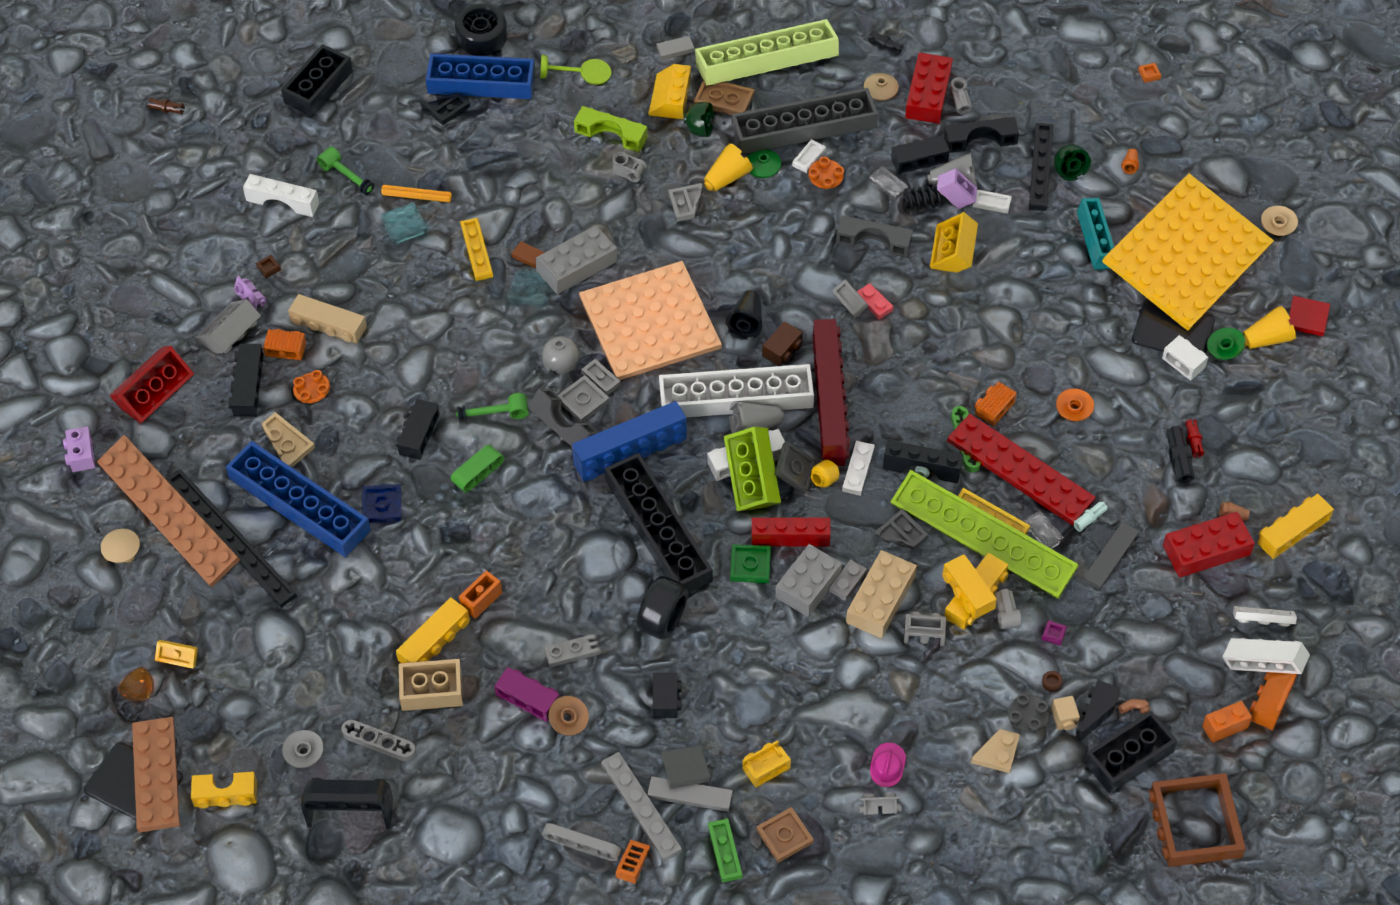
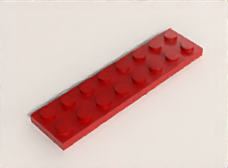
[947,414,1096,526]

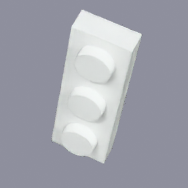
[842,441,875,496]
[1233,606,1297,626]

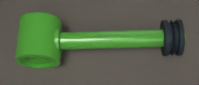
[316,146,374,195]
[456,393,529,422]

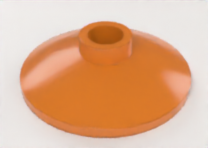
[1056,389,1094,421]

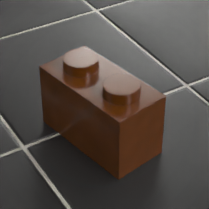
[762,321,803,366]

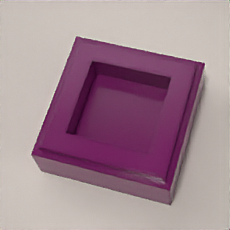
[1042,620,1067,646]

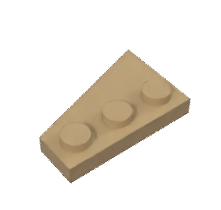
[261,412,315,467]

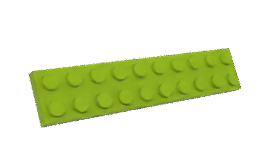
[890,470,1079,599]

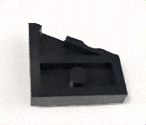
[421,93,470,125]

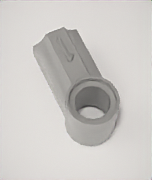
[949,77,972,115]
[995,589,1021,629]

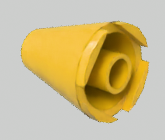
[703,143,753,192]
[1242,306,1296,349]

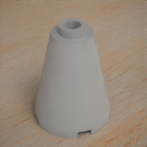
[927,154,978,188]
[729,402,784,433]

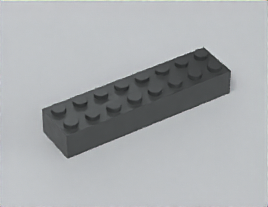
[732,88,878,154]

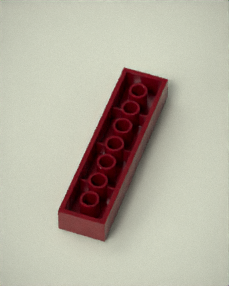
[812,319,850,466]

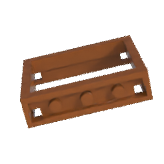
[1148,773,1246,867]

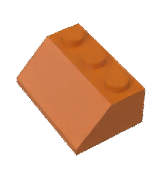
[1249,672,1298,730]

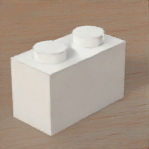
[1162,335,1208,381]

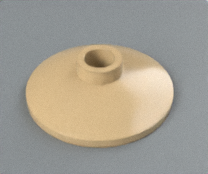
[864,73,899,101]
[1261,206,1298,236]

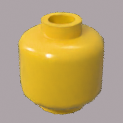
[811,460,840,488]

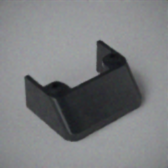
[300,777,393,829]

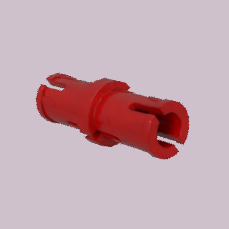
[1185,419,1204,458]

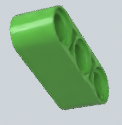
[450,444,504,493]

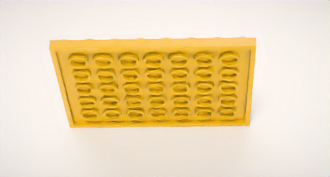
[1102,173,1274,331]

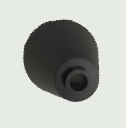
[725,290,762,340]

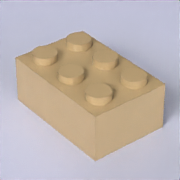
[399,659,463,711]

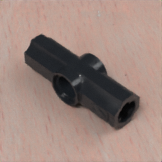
[1166,426,1195,483]

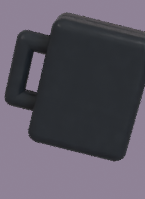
[1132,299,1215,354]
[84,742,183,820]

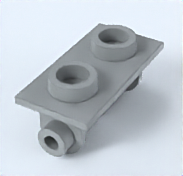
[858,793,901,815]

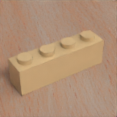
[288,294,367,344]

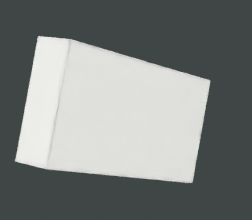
[792,139,826,173]
[973,190,1012,214]

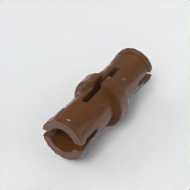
[148,97,185,115]

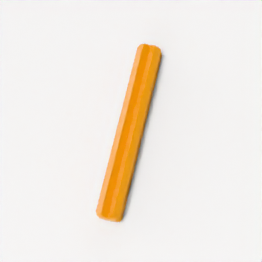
[381,185,452,203]

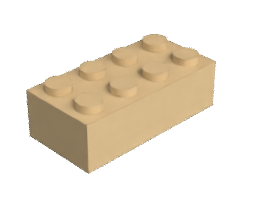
[846,550,917,639]

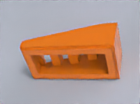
[616,840,650,884]

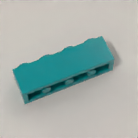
[1077,198,1114,270]

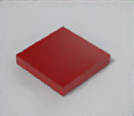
[1289,296,1330,336]

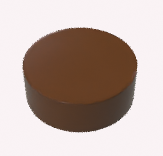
[1042,671,1063,692]

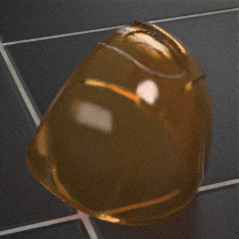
[117,667,154,702]

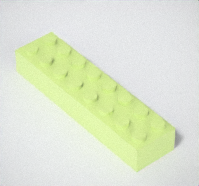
[695,19,839,86]

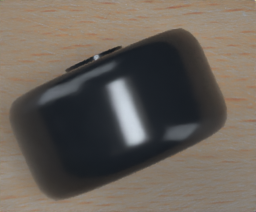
[455,3,508,56]
[636,576,688,639]

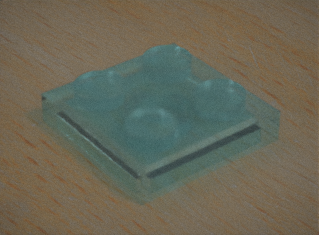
[381,202,428,244]

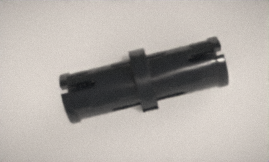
[868,31,903,55]

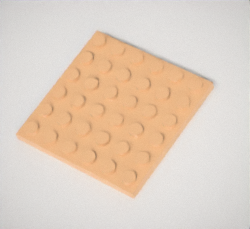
[579,261,722,380]

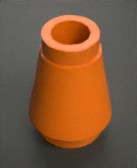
[1121,149,1139,174]

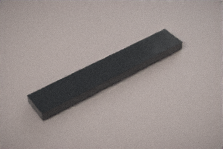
[1029,123,1053,211]

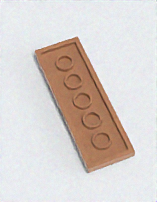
[132,717,180,833]

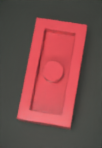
[857,283,894,320]

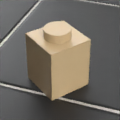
[1051,696,1080,730]

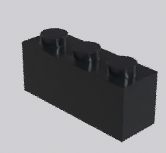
[891,135,950,174]
[396,399,440,460]

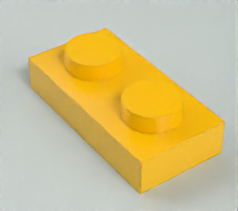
[155,640,198,668]

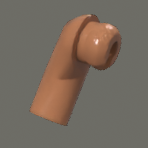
[1118,698,1150,714]

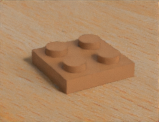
[756,807,814,863]

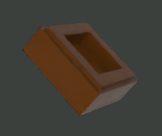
[255,255,281,279]

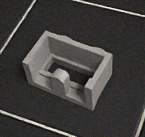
[904,612,946,646]

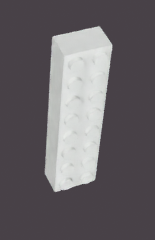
[659,364,814,417]

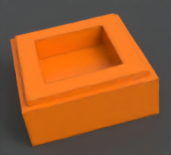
[1138,63,1161,83]

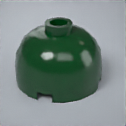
[684,102,714,137]
[1054,144,1091,181]

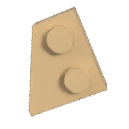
[971,729,1020,773]

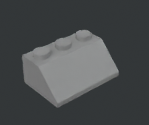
[194,299,261,354]

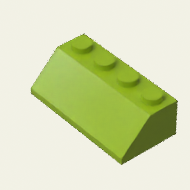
[724,427,781,511]

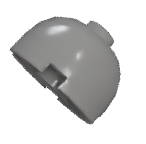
[542,336,579,374]

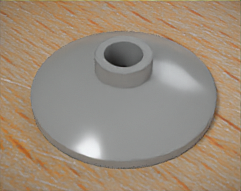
[282,730,324,768]

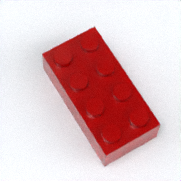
[905,52,953,124]
[1163,511,1255,578]

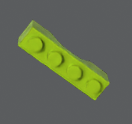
[574,106,648,153]

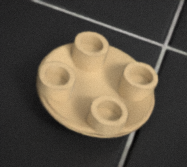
[101,529,140,563]

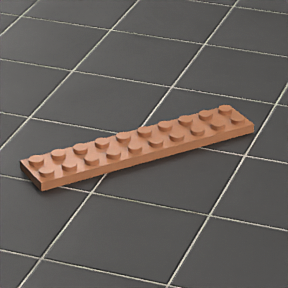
[97,435,241,587]

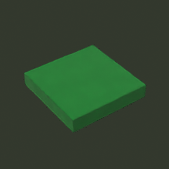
[730,544,771,583]

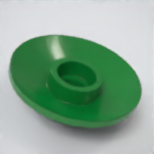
[747,149,781,178]
[1207,328,1245,360]

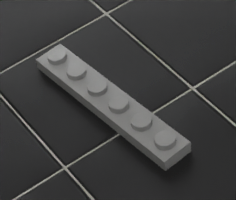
[601,752,682,862]

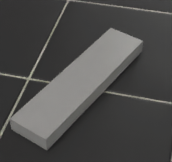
[647,776,733,812]

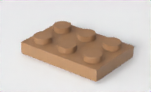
[694,80,755,115]

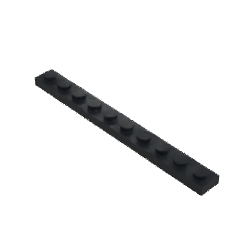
[166,469,297,608]

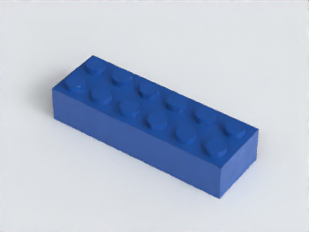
[426,53,535,99]
[572,401,687,482]

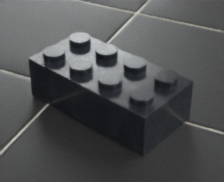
[281,44,353,117]
[1084,711,1177,794]

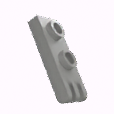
[544,634,602,668]

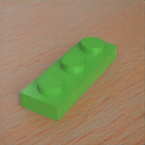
[708,819,742,883]

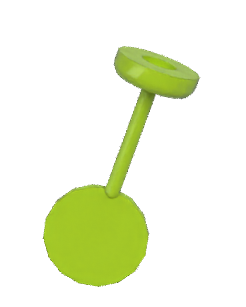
[540,54,611,85]

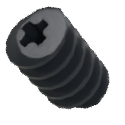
[902,185,942,212]

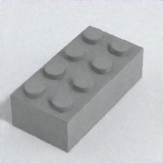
[536,225,617,295]

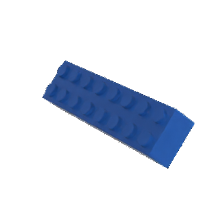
[226,441,371,558]

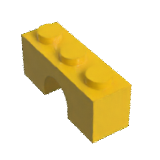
[191,772,257,808]

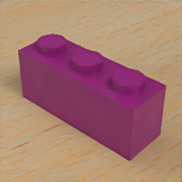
[494,667,559,722]

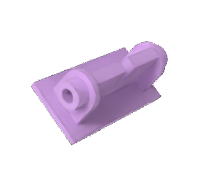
[234,276,267,309]

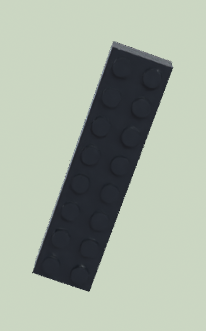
[605,453,713,593]

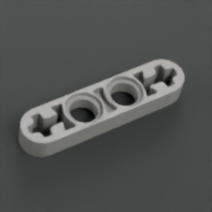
[341,720,416,762]
[541,823,621,861]

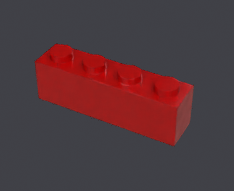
[752,518,831,547]

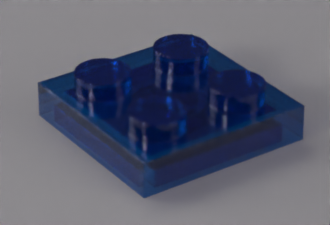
[362,484,402,523]

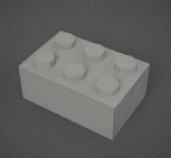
[775,544,842,617]

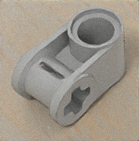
[612,152,647,182]

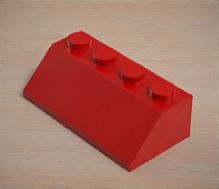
[109,345,194,423]

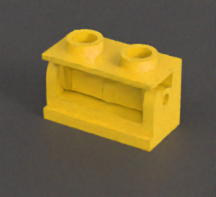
[743,740,791,788]

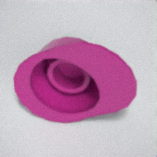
[870,743,906,787]

